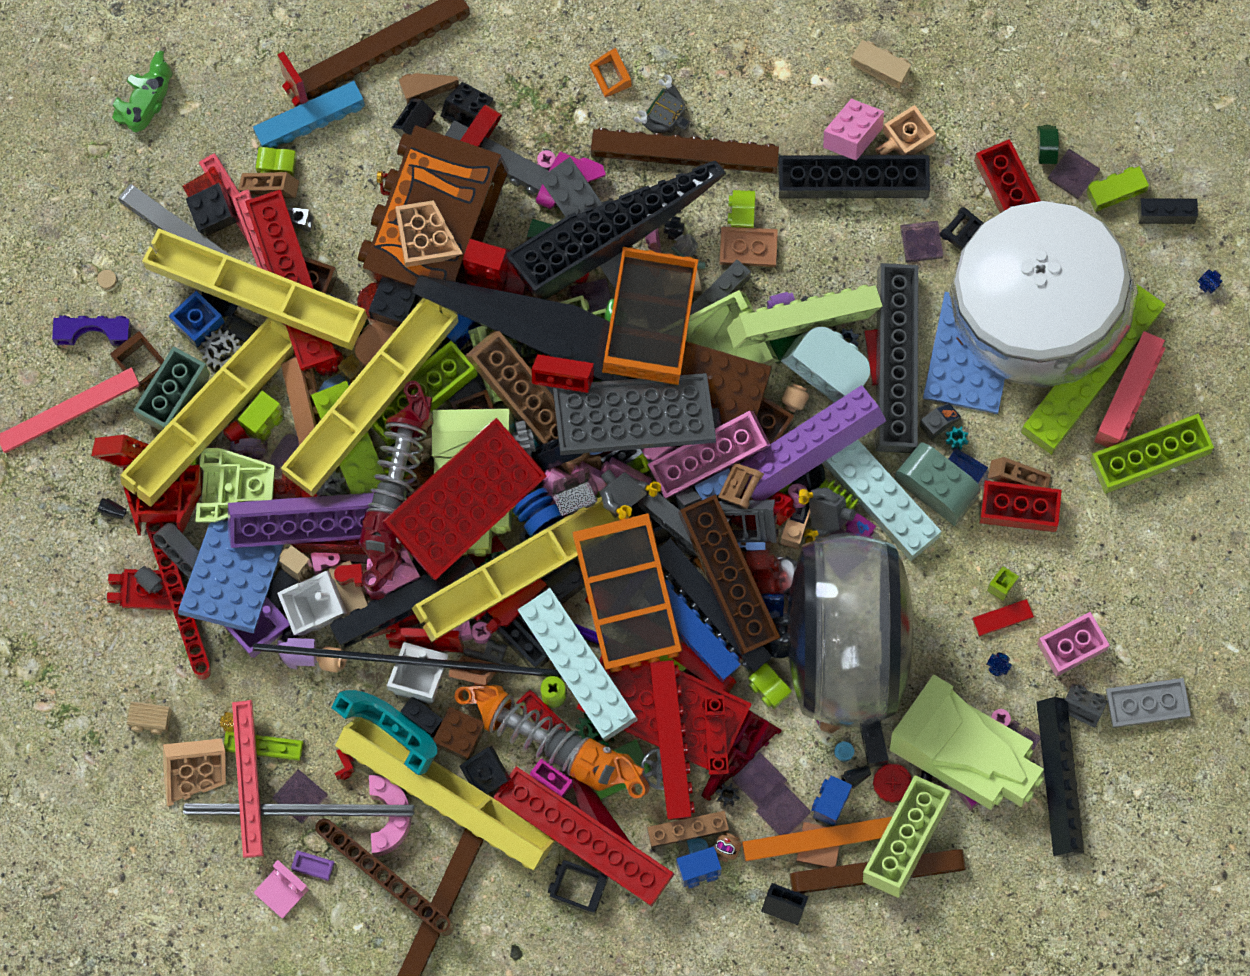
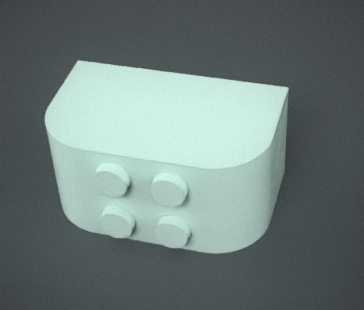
[781,327,870,403]

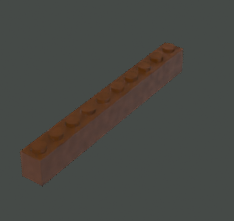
[299,0,470,100]
[591,128,779,174]

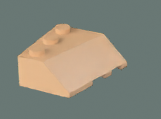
[395,200,463,267]
[163,738,226,806]

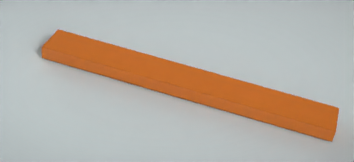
[742,816,893,862]

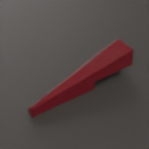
[701,710,782,801]
[570,776,633,845]

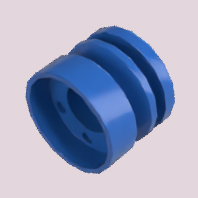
[513,488,564,537]

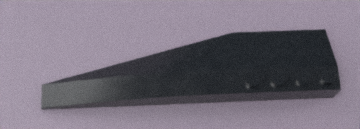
[507,160,726,300]
[412,275,645,382]

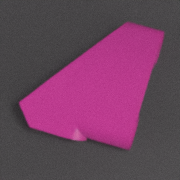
[536,151,606,209]

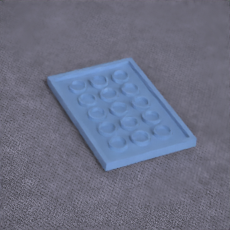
[923,292,1006,414]
[178,520,284,633]

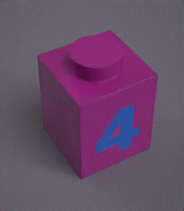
[845,513,876,546]

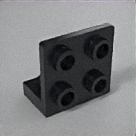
[440,82,493,128]

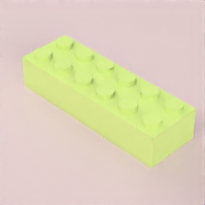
[863,776,951,898]

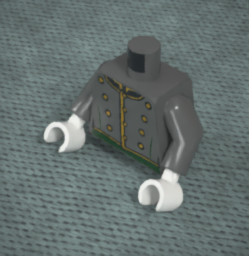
[634,75,691,133]

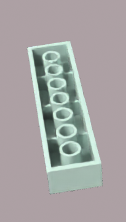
[822,440,941,561]
[518,588,638,742]

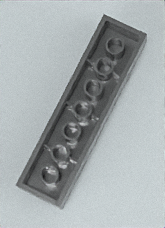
[539,157,657,304]

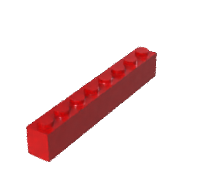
[650,660,695,821]

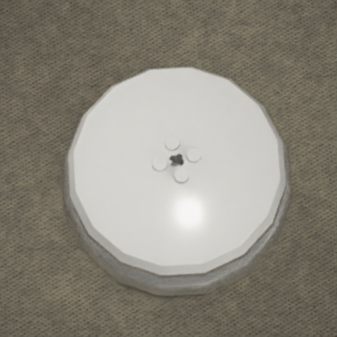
[949,201,1138,387]

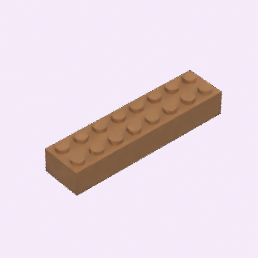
[465,331,589,473]

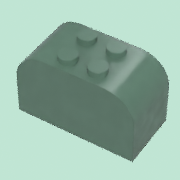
[133,346,210,431]
[894,443,981,526]

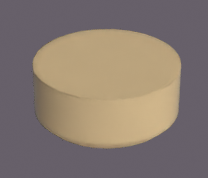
[97,270,117,290]

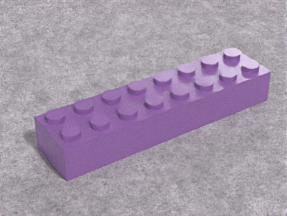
[740,385,886,500]
[228,493,374,548]

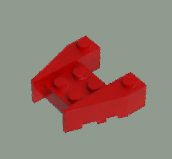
[123,465,203,536]

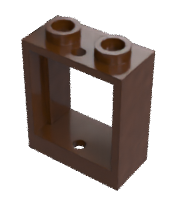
[110,331,164,393]

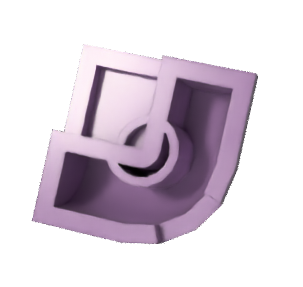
[277,638,317,670]

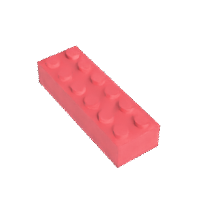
[1094,331,1166,448]

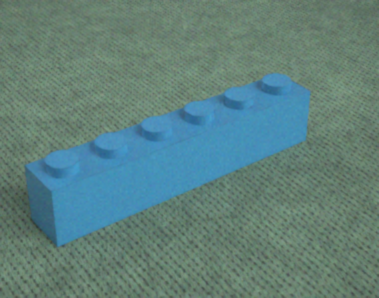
[253,81,365,149]

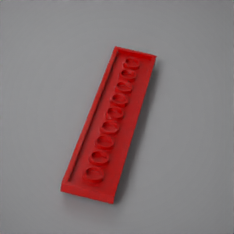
[245,189,337,371]
[493,766,675,907]

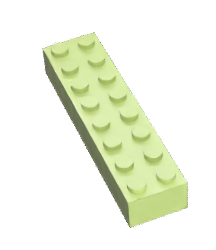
[727,284,883,349]

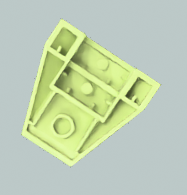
[195,448,275,523]

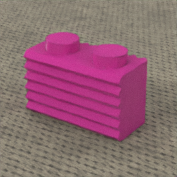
[530,759,572,798]

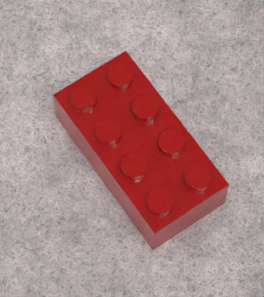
[974,139,1041,213]
[463,239,509,291]
[979,480,1062,533]

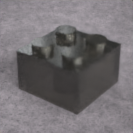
[552,468,598,516]

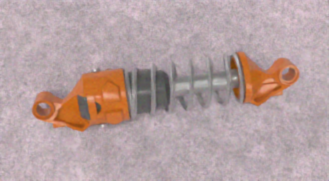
[455,683,650,798]

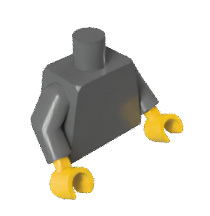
[600,469,661,520]
[798,488,855,543]

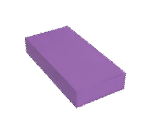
[291,850,335,881]

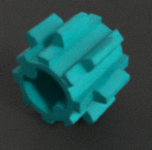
[945,426,969,450]

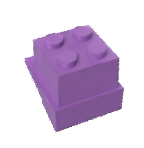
[224,597,290,658]

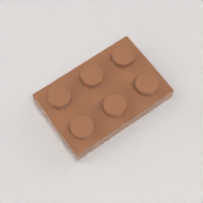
[719,227,778,267]

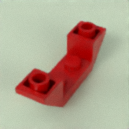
[704,695,729,775]

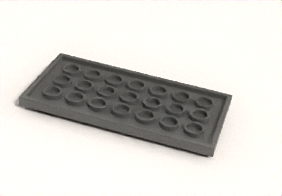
[553,373,716,455]

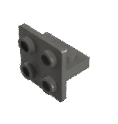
[1065,684,1108,728]

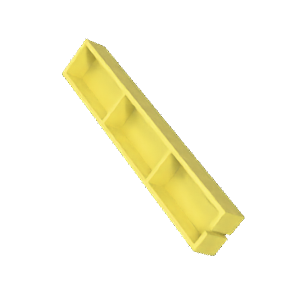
[142,228,367,350]
[281,298,458,497]
[120,318,295,507]
[412,497,629,642]
[335,717,555,870]

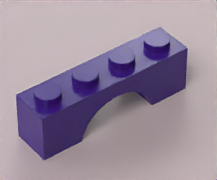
[52,315,132,346]

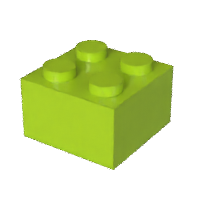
[238,390,284,443]

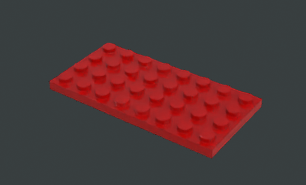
[382,418,547,580]
[576,638,752,775]

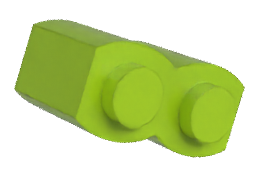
[255,147,297,176]
[727,190,755,228]
[748,663,792,709]

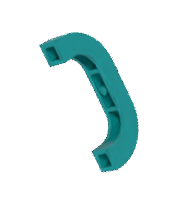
[331,690,437,776]

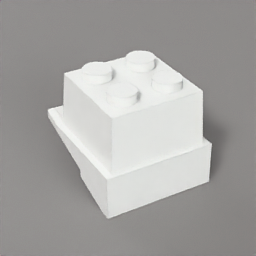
[278,571,347,635]
[387,642,449,705]

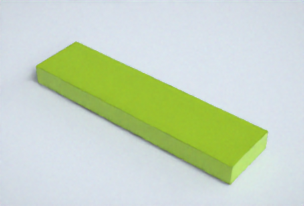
[224,731,304,761]

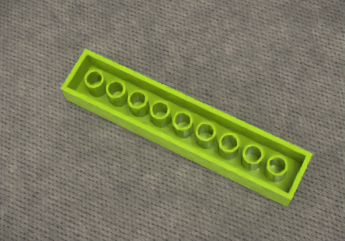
[1021,283,1166,455]

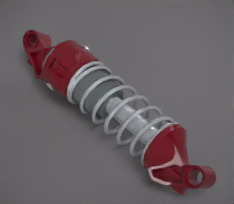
[359,381,433,592]

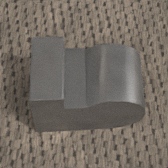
[287,208,314,232]

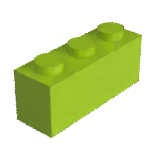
[1086,166,1149,212]

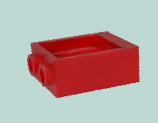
[91,434,149,468]

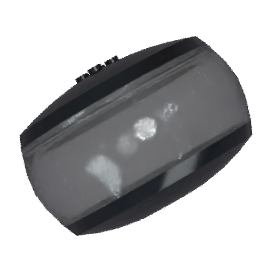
[783,533,913,727]

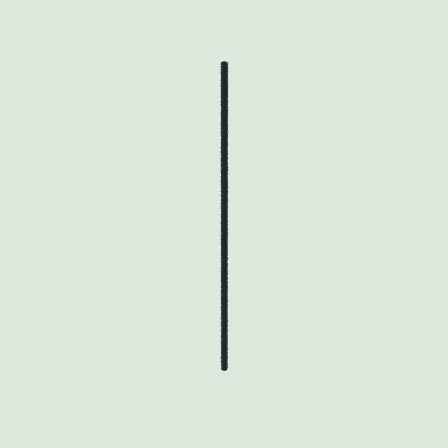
[253,643,562,678]

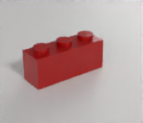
[531,355,594,393]

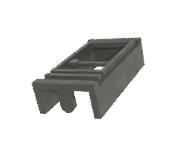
[719,500,779,543]

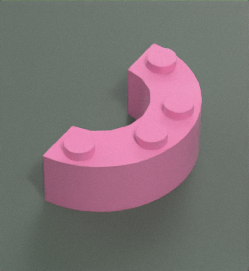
[369,775,411,857]

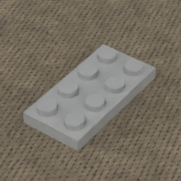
[1106,678,1191,728]

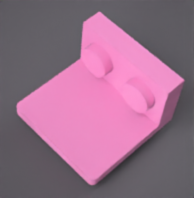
[254,860,309,918]

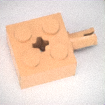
[875,105,936,155]

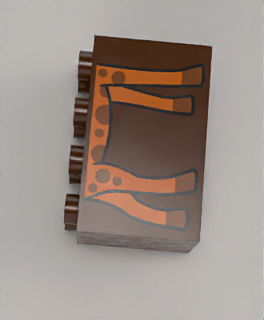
[358,125,509,298]

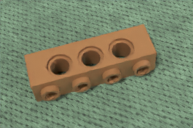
[647,811,729,848]

